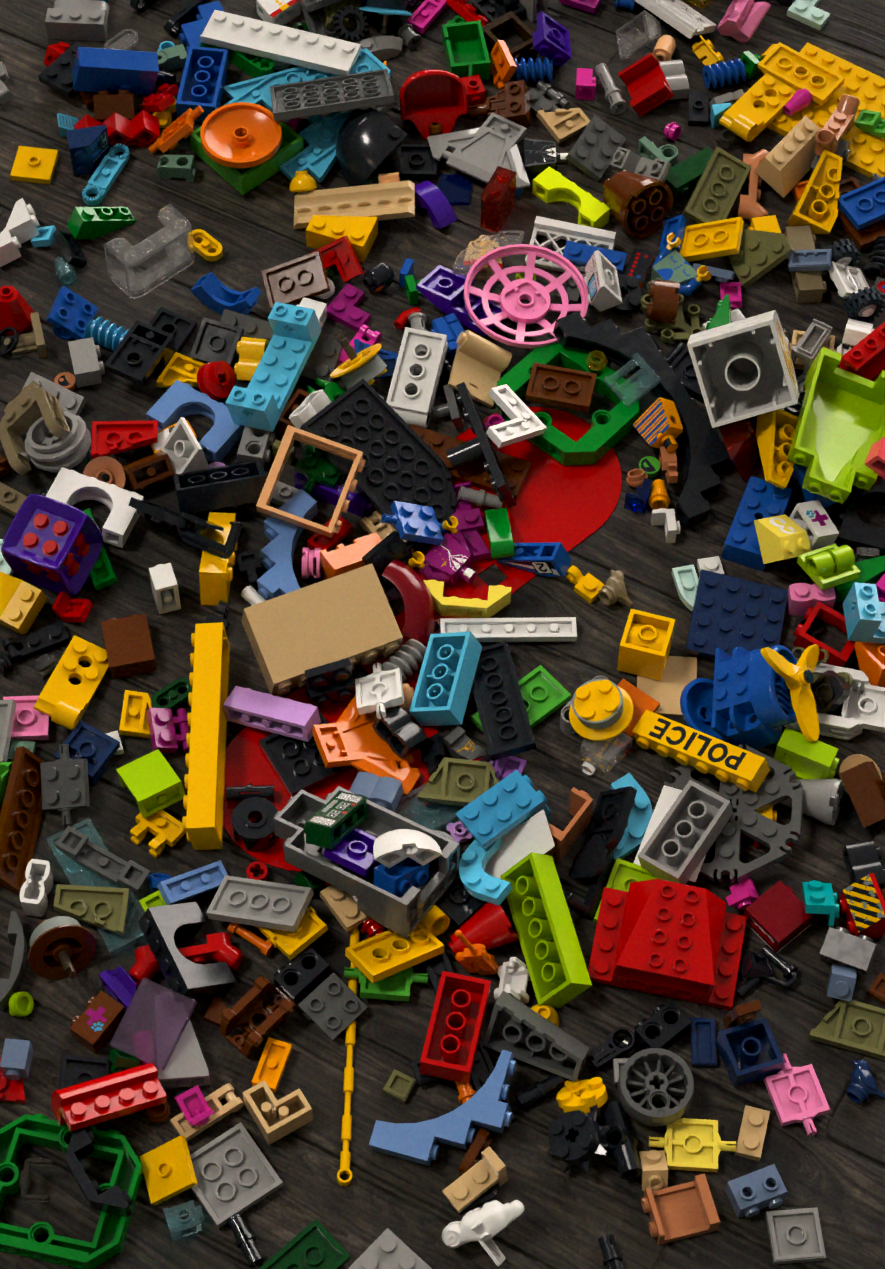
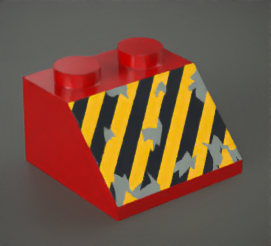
[838,873,885,939]

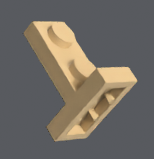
[442,1146,508,1213]

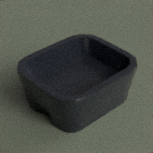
[810,670,851,715]

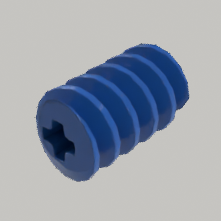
[513,57,553,83]
[702,58,746,89]

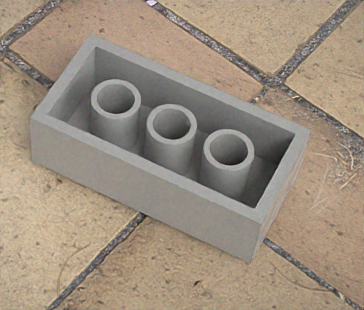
[638,780,733,884]

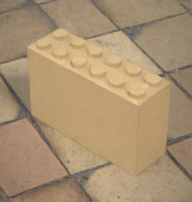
[241,563,403,696]

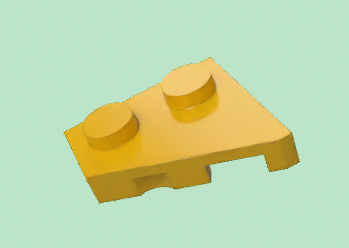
[156,352,205,388]
[119,690,152,739]

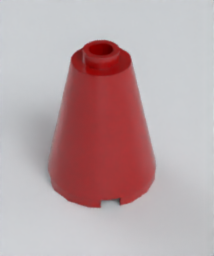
[448,902,519,955]

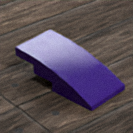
[416,265,502,336]

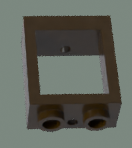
[482,11,538,63]

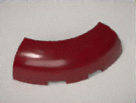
[382,560,435,646]

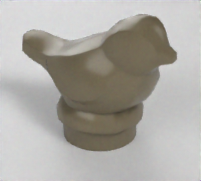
[598,570,633,608]

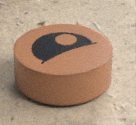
[54,372,76,391]

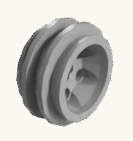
[25,411,92,472]

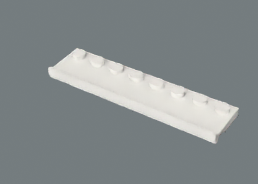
[634,0,717,39]
[200,10,361,76]

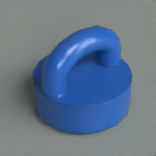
[148,873,172,894]

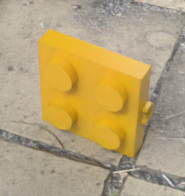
[259,906,328,960]

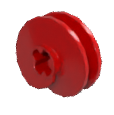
[197,361,236,400]

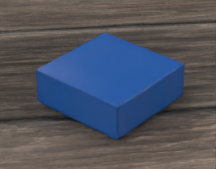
[399,258,414,288]

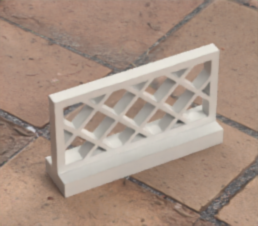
[525,216,616,272]

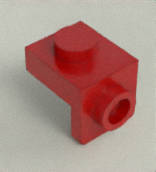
[44,42,70,66]
[52,591,93,623]

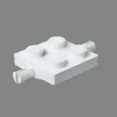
[355,662,404,719]

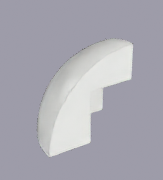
[373,829,442,869]

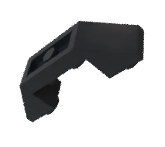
[65,1127,133,1217]

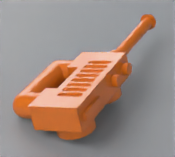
[455,930,499,976]

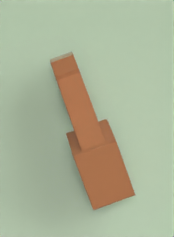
[659,446,678,483]

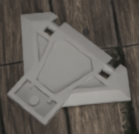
[427,112,530,191]

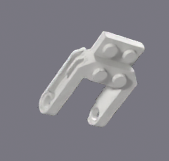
[784,661,885,740]

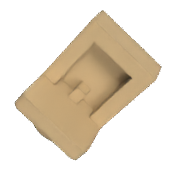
[639,1150,668,1191]

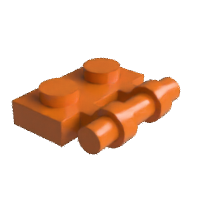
[490,40,517,91]

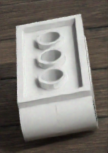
[386,327,448,429]

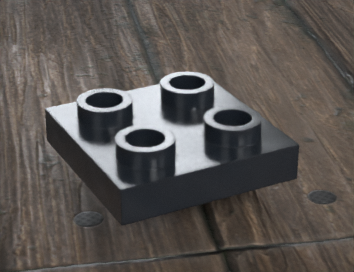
[472,0,526,23]

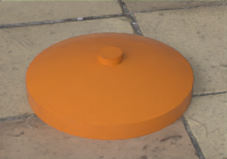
[200,102,282,168]

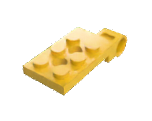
[345,905,450,983]

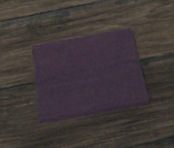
[109,977,198,1070]

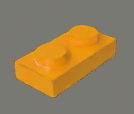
[252,1037,292,1093]

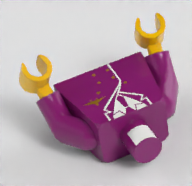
[408,516,477,586]

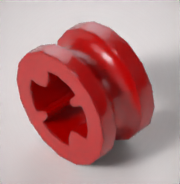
[246,861,268,881]

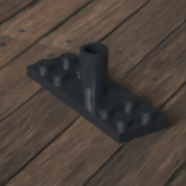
[446,382,517,508]

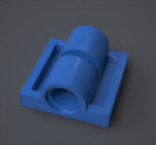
[46,286,98,340]

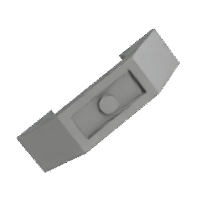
[610,147,672,183]

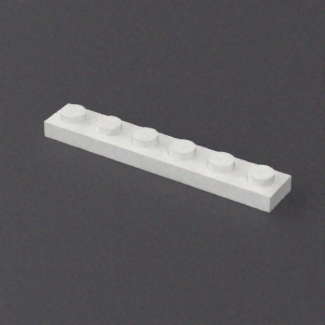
[440,617,577,642]

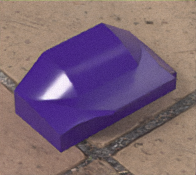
[99,966,140,1019]

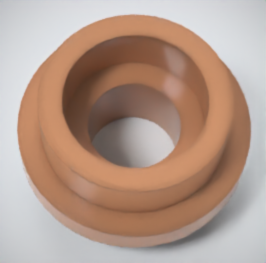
[626,469,648,488]

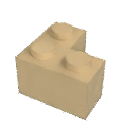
[243,1080,313,1145]

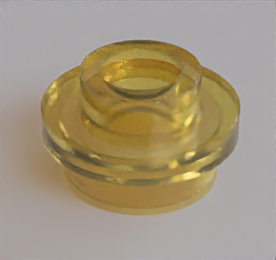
[586,350,607,371]

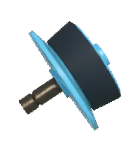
[359,0,413,35]

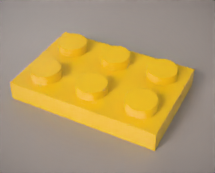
[679,217,744,262]

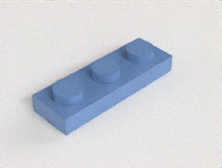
[157,860,228,905]

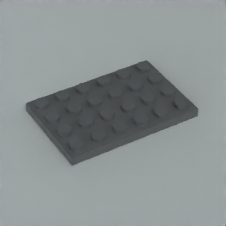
[270,69,395,122]

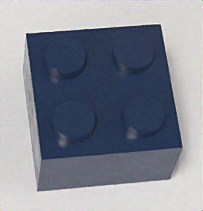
[716,1017,784,1088]

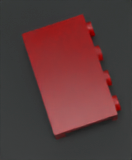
[839,322,885,381]

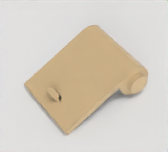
[448,330,512,408]

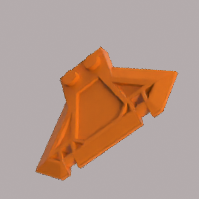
[311,694,420,797]

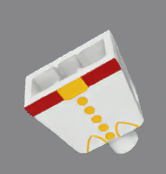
[256,0,301,26]

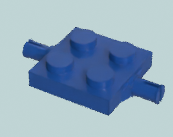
[381,501,451,546]

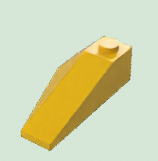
[756,409,798,489]

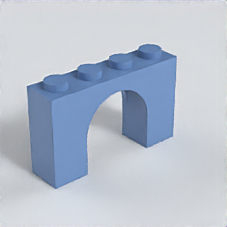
[146,380,245,463]

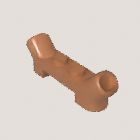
[815,94,860,156]
[738,149,769,222]

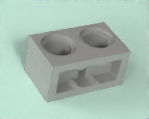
[237,426,276,471]

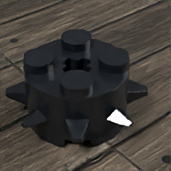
[547,1108,610,1173]

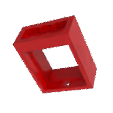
[793,601,856,667]

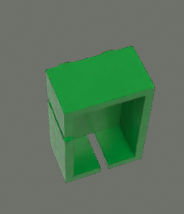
[442,20,490,80]

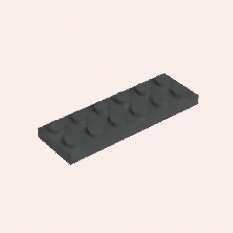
[220,309,343,382]

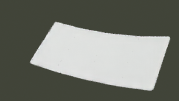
[485,810,555,879]

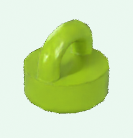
[9,991,34,1017]

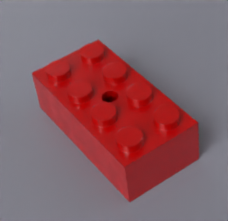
[420,971,491,1084]

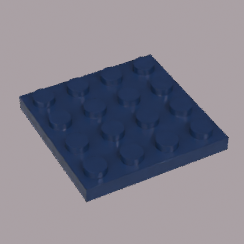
[684,569,788,659]

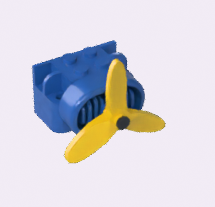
[711,644,820,750]

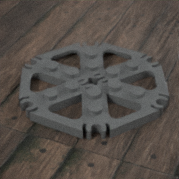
[661,744,804,883]

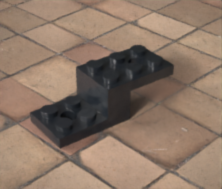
[104,307,198,386]

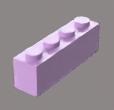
[223,686,321,742]

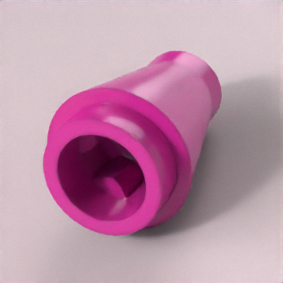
[783,88,813,116]

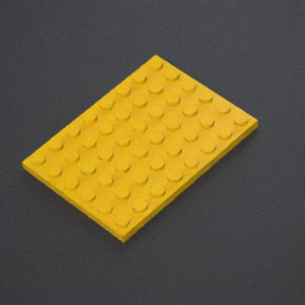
[755,42,885,178]

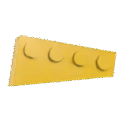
[199,512,238,606]

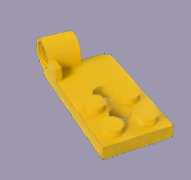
[757,42,845,106]
[719,73,797,142]
[33,635,109,731]

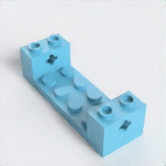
[225,302,322,432]
[843,582,885,644]

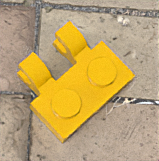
[130,810,186,858]

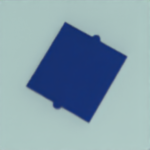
[438,174,472,206]

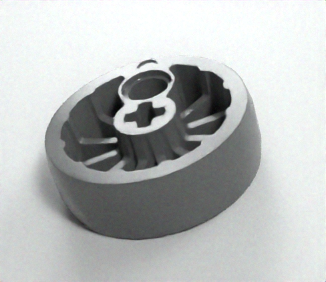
[617,1048,694,1127]

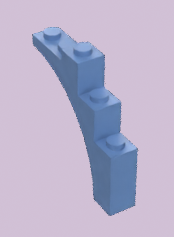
[257,489,318,601]
[369,1050,516,1166]

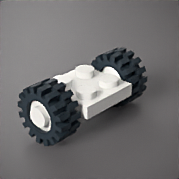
[825,239,885,323]

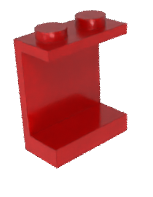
[617,53,674,117]

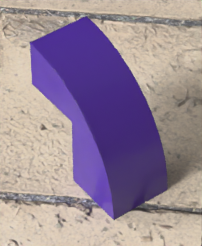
[415,181,457,229]

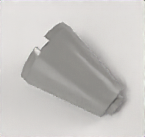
[780,779,843,825]

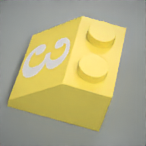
[754,514,811,564]

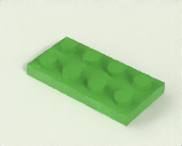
[471,665,571,733]

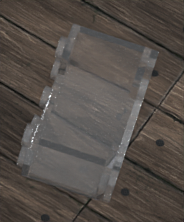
[104,204,195,298]

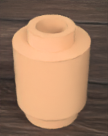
[652,35,676,62]

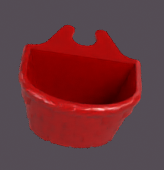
[399,69,468,140]

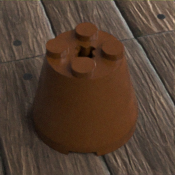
[603,170,673,239]

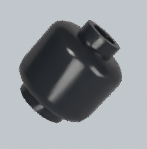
[362,262,394,292]

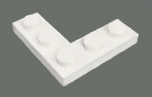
[486,384,547,448]

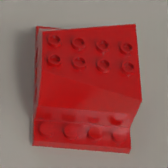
[588,879,747,1010]

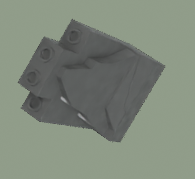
[273,786,460,938]

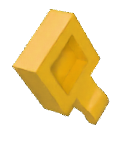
[566,565,605,604]

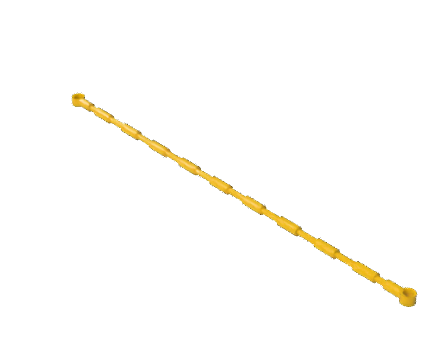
[337,769,362,1186]

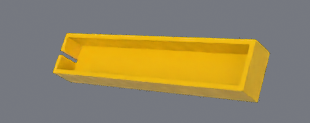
[182,622,230,850]

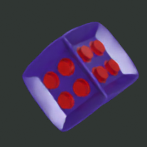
[1,494,103,596]

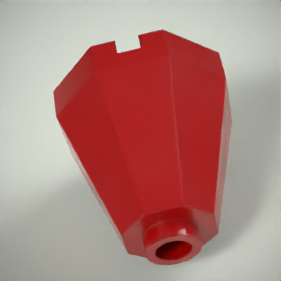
[0,285,34,337]

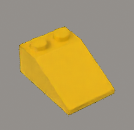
[0,572,48,635]

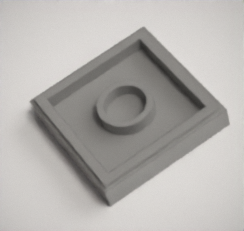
[765,1207,826,1265]

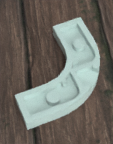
[671,564,698,611]

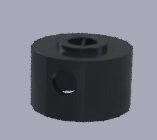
[231,797,279,852]

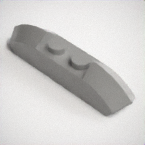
[353,35,403,61]

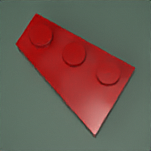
[91,420,158,459]

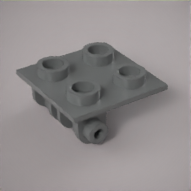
[298,972,368,1040]

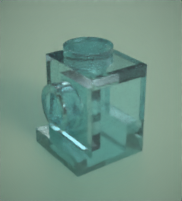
[163,1200,205,1241]

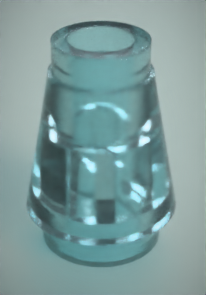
[54,257,77,286]

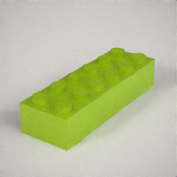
[500,852,592,1008]

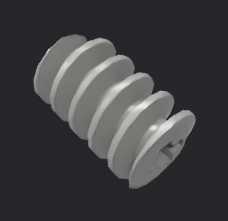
[382,639,426,683]

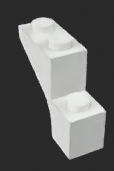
[0,198,40,267]

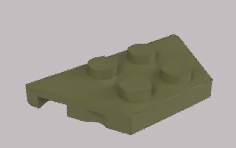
[418,757,499,806]
[808,1000,885,1060]

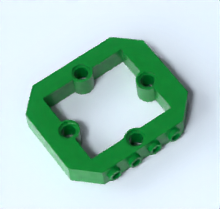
[496,342,639,466]
[0,1114,144,1269]

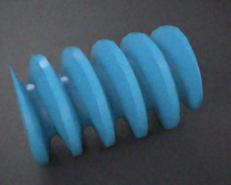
[84,316,129,351]

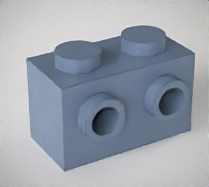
[725,1164,788,1218]

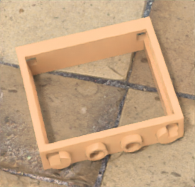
[256,425,366,538]

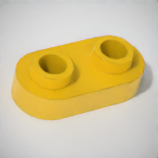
[188,229,223,262]

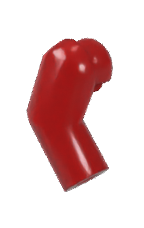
[394,307,424,330]

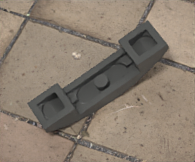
[55,826,151,892]
[0,911,27,1011]

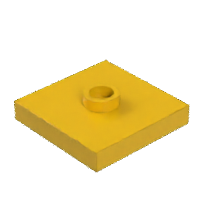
[10,146,59,185]
[139,1135,197,1205]

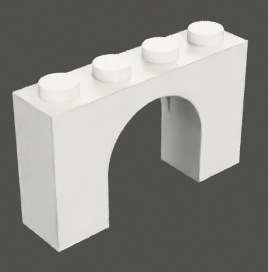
[46,467,144,548]

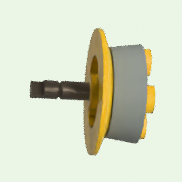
[330,333,387,390]
[569,679,634,741]

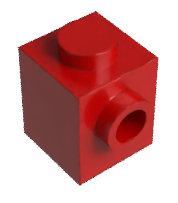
[461,74,485,105]

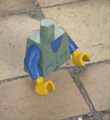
[646,233,711,296]

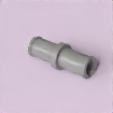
[458,486,503,509]

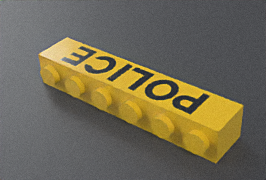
[632,710,770,793]

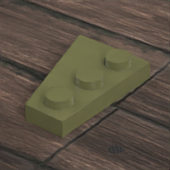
[53,884,130,937]

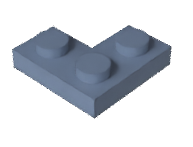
[693,263,735,283]

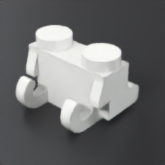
[494,957,531,1004]

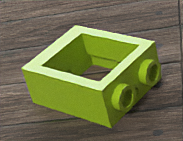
[774,727,840,780]

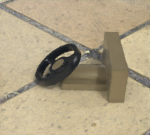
[0,312,47,359]

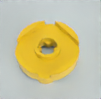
[556,1077,608,1114]

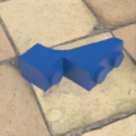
[179,1,224,54]

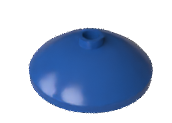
[680,678,735,742]

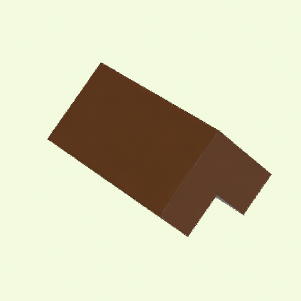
[840,761,885,828]

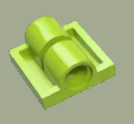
[797,544,861,590]

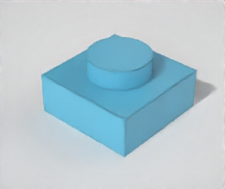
[31,225,57,248]

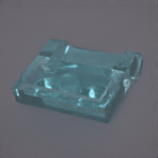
[603,353,661,408]

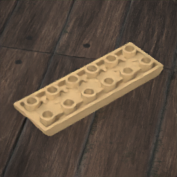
[294,181,415,229]

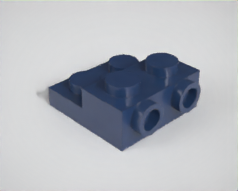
[54,721,120,786]

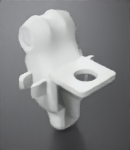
[441,1200,525,1267]

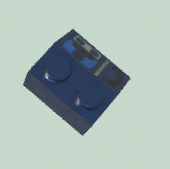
[66,124,110,176]

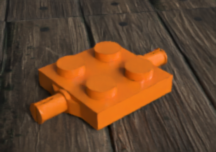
[149,105,204,154]

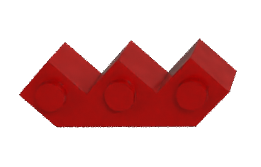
[74,110,160,148]

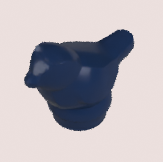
[845,1060,885,1105]

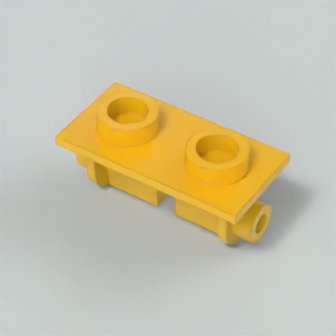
[692,35,725,66]

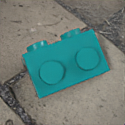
[802,880,839,927]

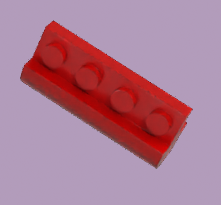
[51,1063,167,1132]

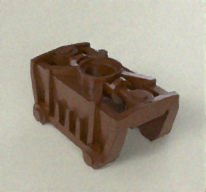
[220,976,298,1058]

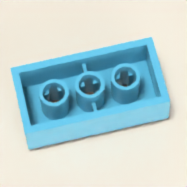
[409,632,482,726]

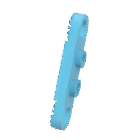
[82,144,130,206]

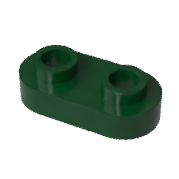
[152,678,193,711]

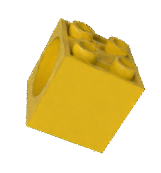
[617,609,676,681]

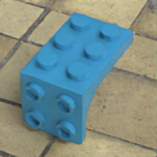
[455,769,552,849]

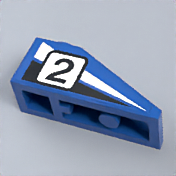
[497,542,572,577]

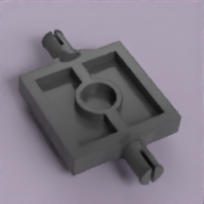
[40,744,90,825]

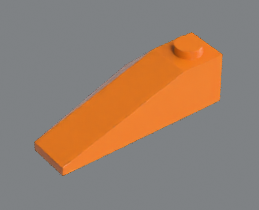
[854,641,885,688]

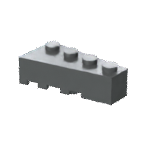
[483,991,590,1082]

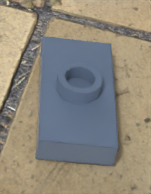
[788,249,832,272]

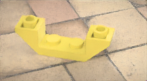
[423,579,511,618]

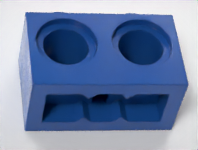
[373,857,429,897]

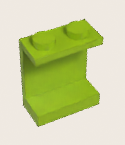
[116,749,185,818]

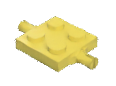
[649,1118,736,1172]

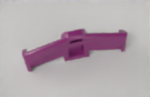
[449,482,492,562]

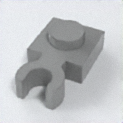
[708,89,744,111]

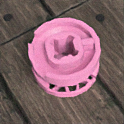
[302,547,321,579]

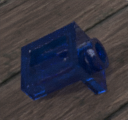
[624,478,653,513]

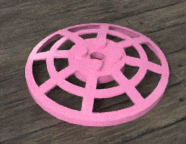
[464,244,589,349]

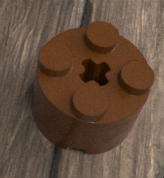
[646,279,680,324]

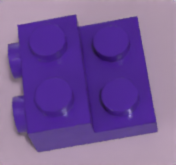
[532,11,572,66]
[324,828,381,877]

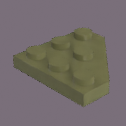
[727,229,795,288]

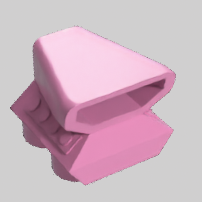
[717,0,771,44]

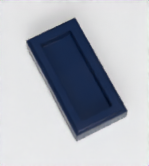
[690,1018,717,1068]

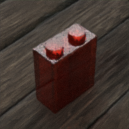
[480,166,517,233]

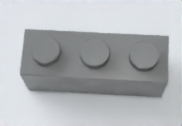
[45,8,108,41]

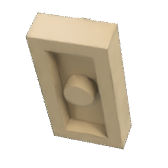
[735,1105,770,1161]

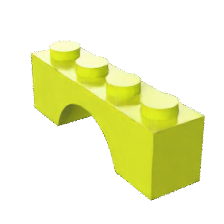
[532,167,610,229]

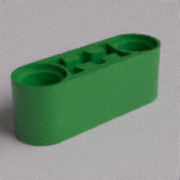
[484,508,515,559]

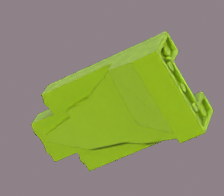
[787,347,885,504]

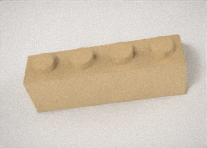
[754,115,820,198]

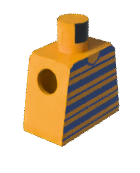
[633,397,683,452]

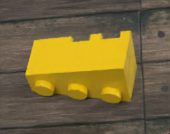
[306,215,378,263]

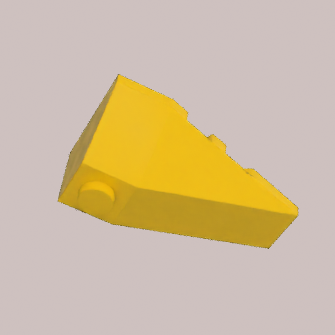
[787,149,843,234]

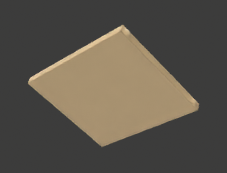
[637,656,697,717]

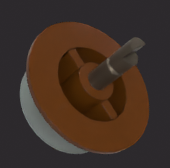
[28,916,96,980]

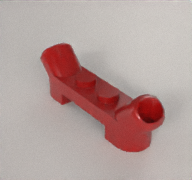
[129,932,243,987]

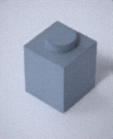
[827,964,856,1002]
[0,1038,33,1081]

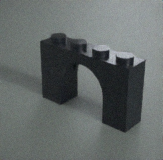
[836,475,885,559]
[138,902,236,1003]

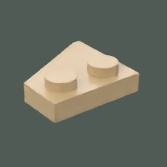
[536,108,590,144]

